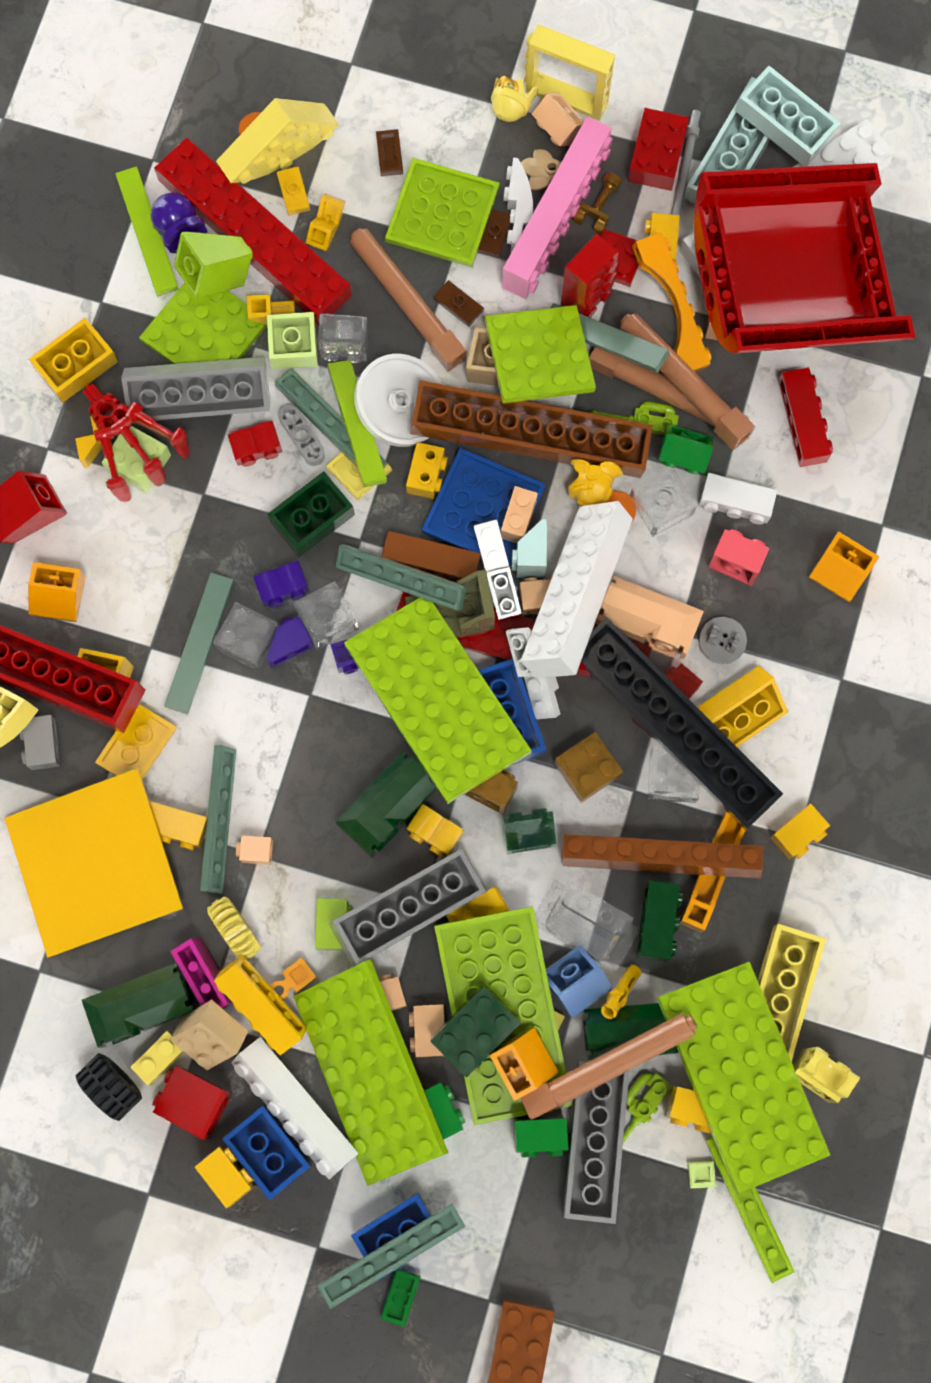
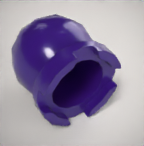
[150,192,207,253]

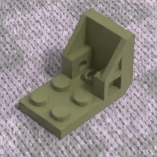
[405,570,495,638]

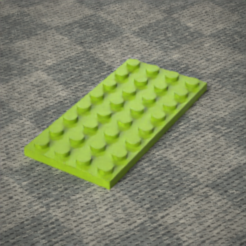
[344,597,532,804]
[434,906,573,1125]
[293,960,449,1186]
[657,962,831,1194]

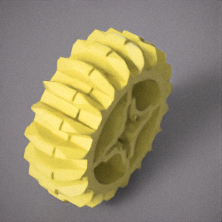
[207,897,261,959]

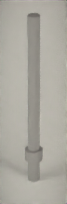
[672,110,701,222]

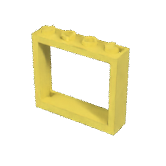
[524,24,616,121]

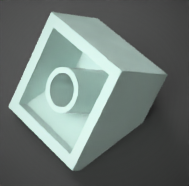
[512,519,547,579]

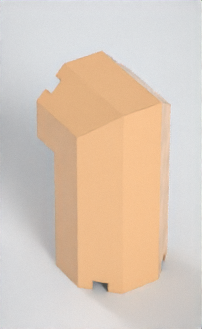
[595,576,704,659]

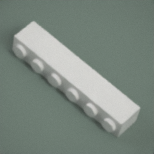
[232,1037,359,1180]

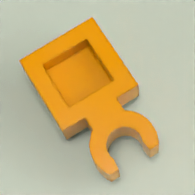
[271,957,317,1000]

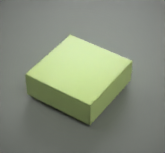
[688,1161,716,1188]

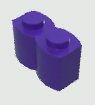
[254,561,309,609]

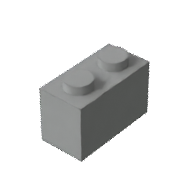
[19,715,61,770]

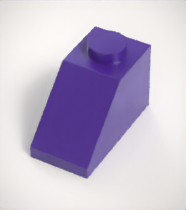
[267,617,314,668]

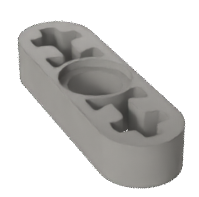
[279,405,325,466]

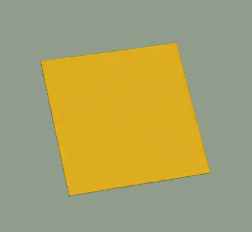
[4,768,183,958]

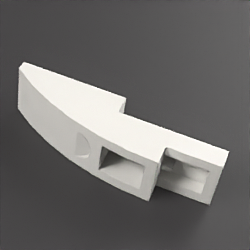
[503,158,533,253]
[474,519,522,620]
[506,627,560,719]

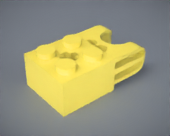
[793,1046,860,1103]

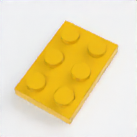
[95,704,177,781]

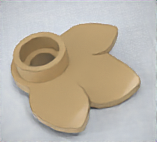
[521,149,561,190]

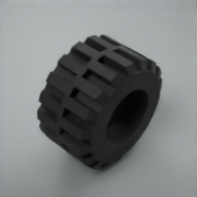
[75,1053,142,1121]

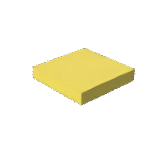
[326,452,392,501]

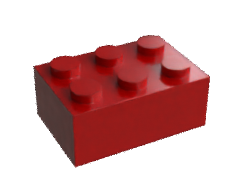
[628,108,689,191]

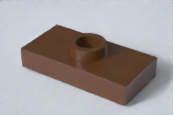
[376,129,403,177]
[478,209,511,258]
[434,280,484,327]

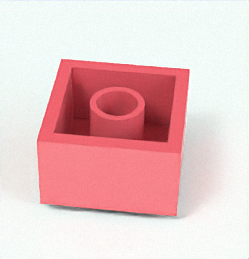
[708,529,770,586]

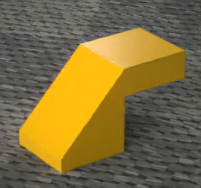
[306,193,346,251]
[247,294,295,325]
[75,416,102,468]

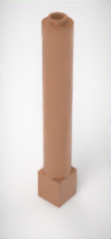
[350,228,467,372]
[620,313,755,450]
[589,347,749,427]
[520,1012,698,1120]

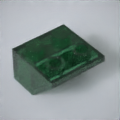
[502,808,556,854]

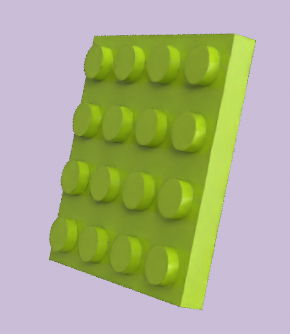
[385,158,500,268]
[139,283,267,364]
[484,305,596,403]

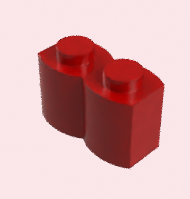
[228,421,282,467]

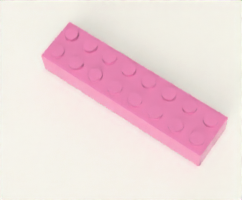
[502,116,613,299]

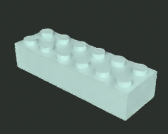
[684,77,771,204]

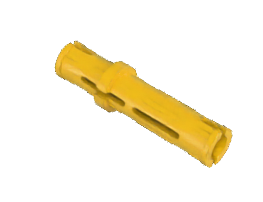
[601,965,641,1019]

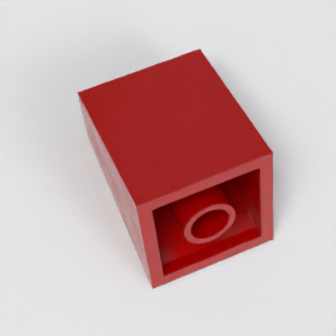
[0,471,68,544]
[152,1066,233,1140]

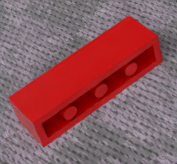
[778,367,833,467]

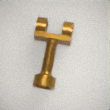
[573,172,622,235]

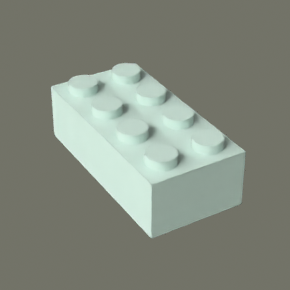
[735,66,840,167]

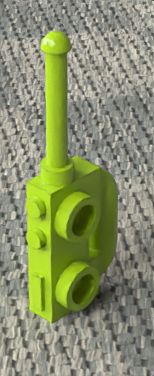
[591,402,679,435]
[623,1073,673,1143]

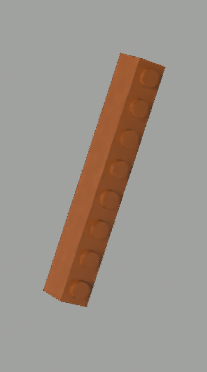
[562,834,763,878]

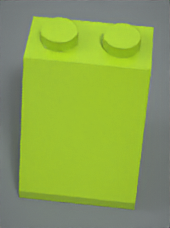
[174,232,253,299]

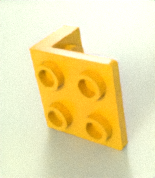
[446,887,510,922]

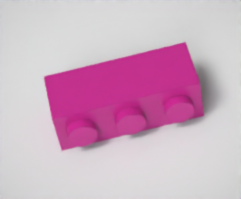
[170,937,233,1010]

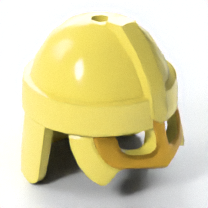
[491,76,538,122]

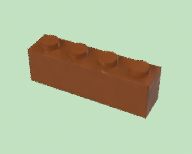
[381,531,481,582]

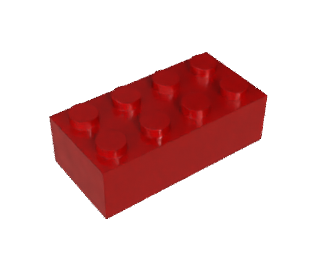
[560,234,619,318]

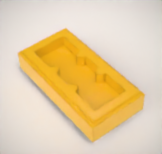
[277,166,310,216]

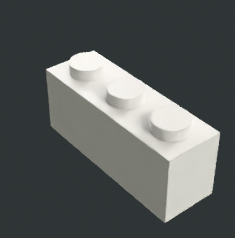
[699,473,777,524]

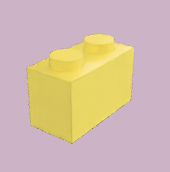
[130,1031,185,1086]

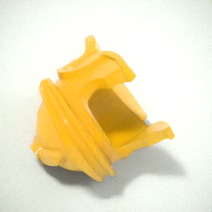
[568,459,623,506]

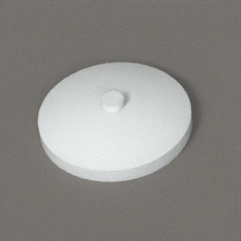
[354,354,443,447]

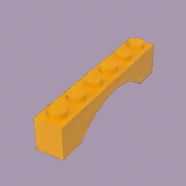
[632,232,711,372]
[679,810,745,933]

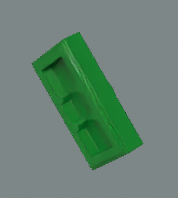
[380,1268,421,1328]

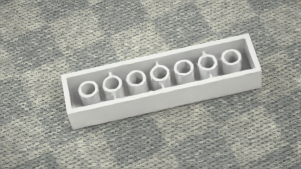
[521,501,632,678]

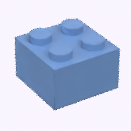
[546,945,613,1018]

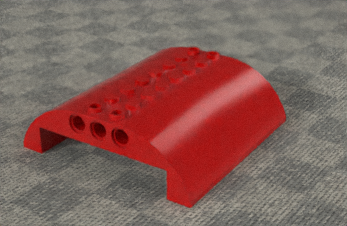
[694,163,916,353]

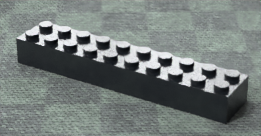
[580,617,783,830]

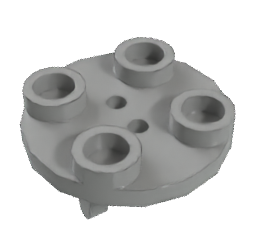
[699,617,747,664]

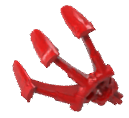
[82,384,190,502]

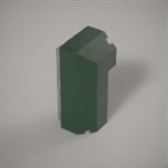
[335,751,437,858]
[81,963,195,1048]
[583,1003,679,1061]

